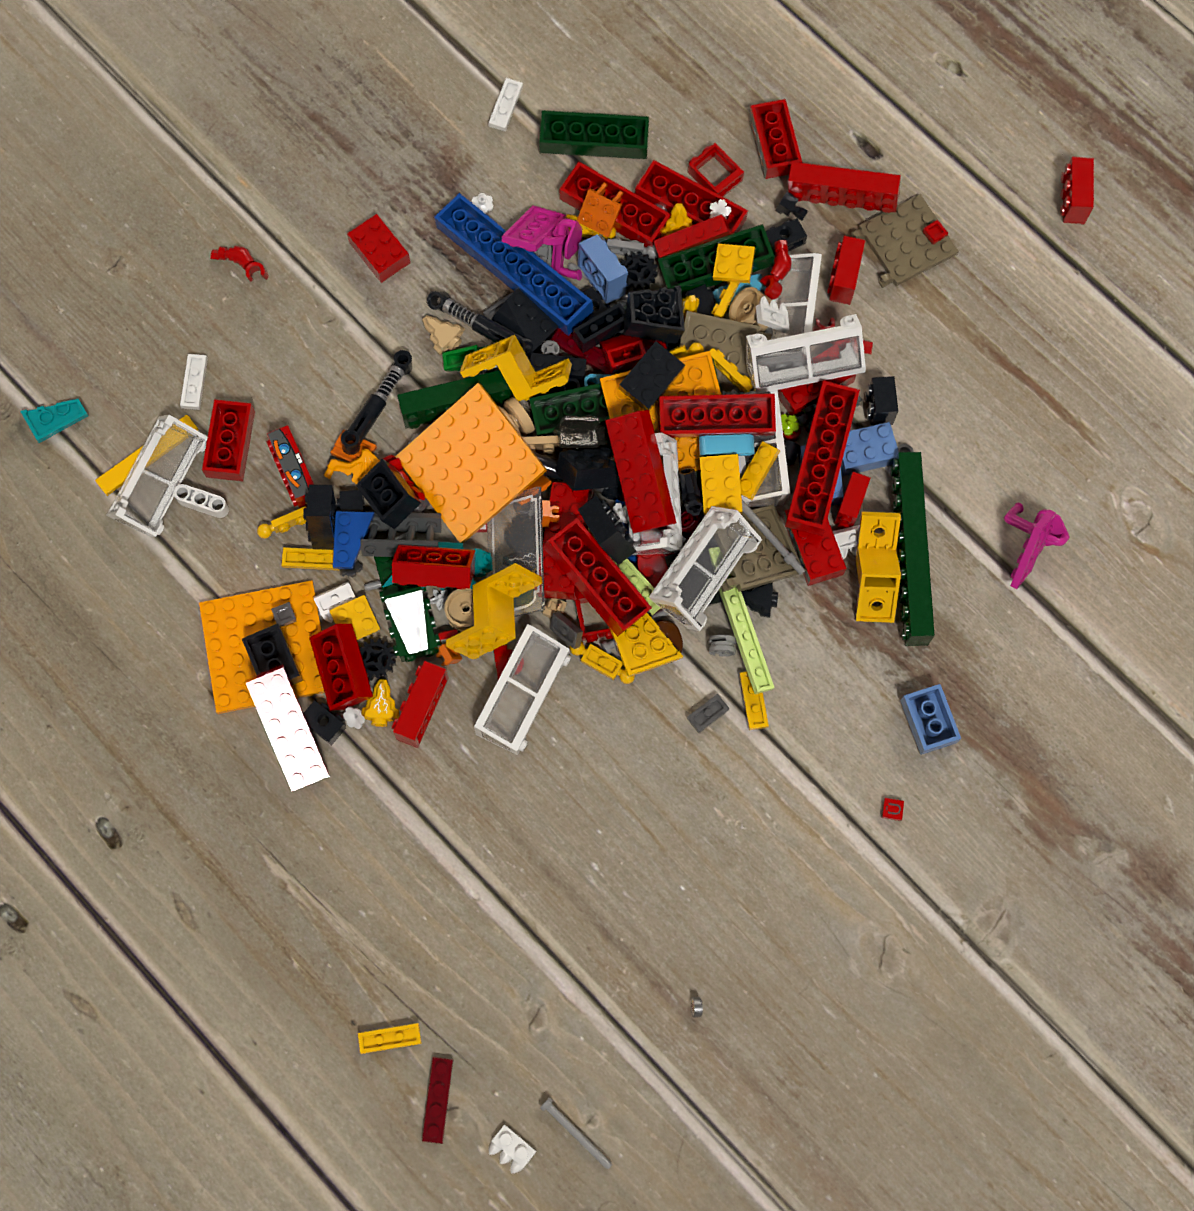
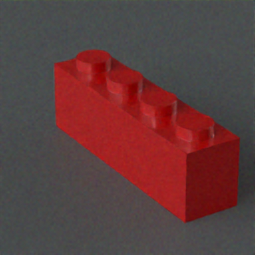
[654,214,731,258]

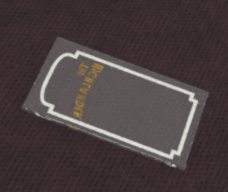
[487,486,545,617]

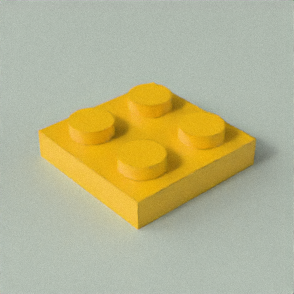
[713,244,755,284]
[329,595,380,640]

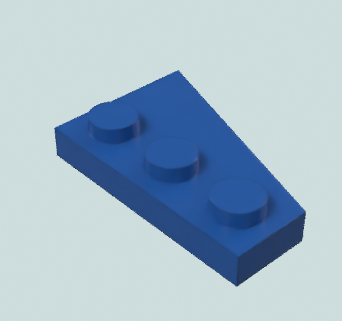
[333,511,375,569]

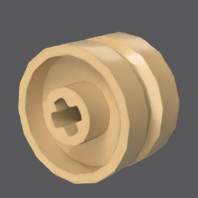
[729,287,772,332]
[498,397,535,436]
[444,588,474,633]

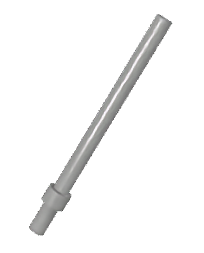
[742,500,806,575]

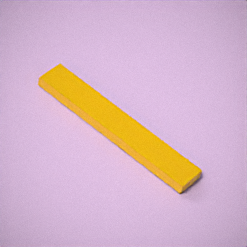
[95,415,199,496]

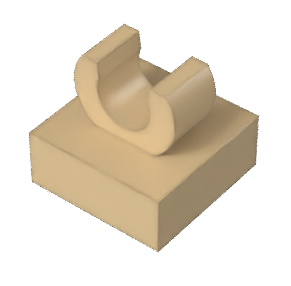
[542,598,567,618]

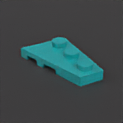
[20,398,89,443]

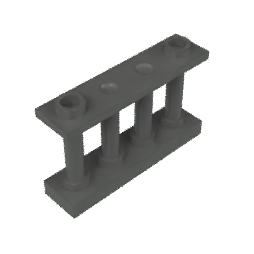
[360,512,442,557]

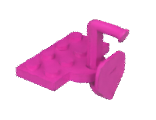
[502,205,582,281]
[1004,502,1070,589]

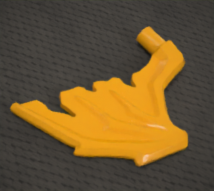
[323,449,380,484]

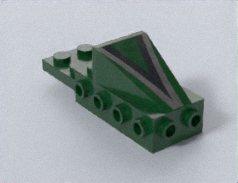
[374,556,441,662]

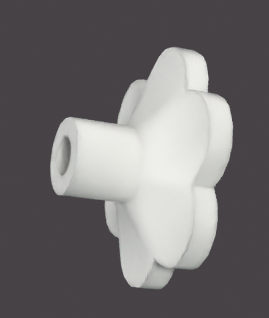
[472,193,493,214]
[343,706,365,729]

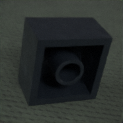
[864,376,899,426]

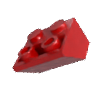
[600,335,646,375]

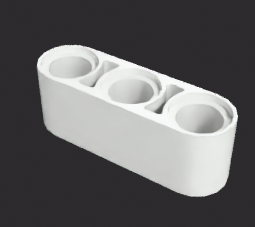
[173,484,229,518]

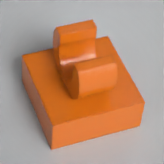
[540,500,560,527]
[436,644,462,666]

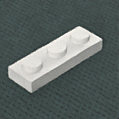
[489,78,523,132]
[180,354,208,410]

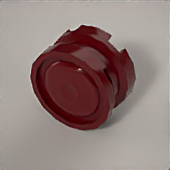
[681,510,703,539]

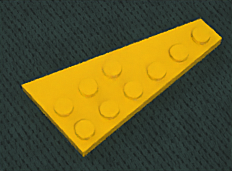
[609,613,684,677]

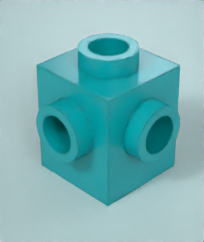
[473,548,493,577]

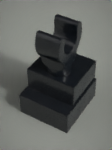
[775,191,808,221]

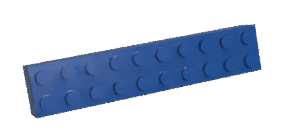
[434,193,594,336]

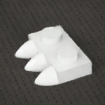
[756,296,790,333]
[833,525,860,559]
[313,582,356,623]
[489,1125,537,1173]

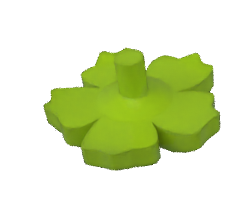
[781,414,800,436]

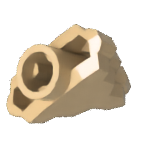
[422,315,465,355]

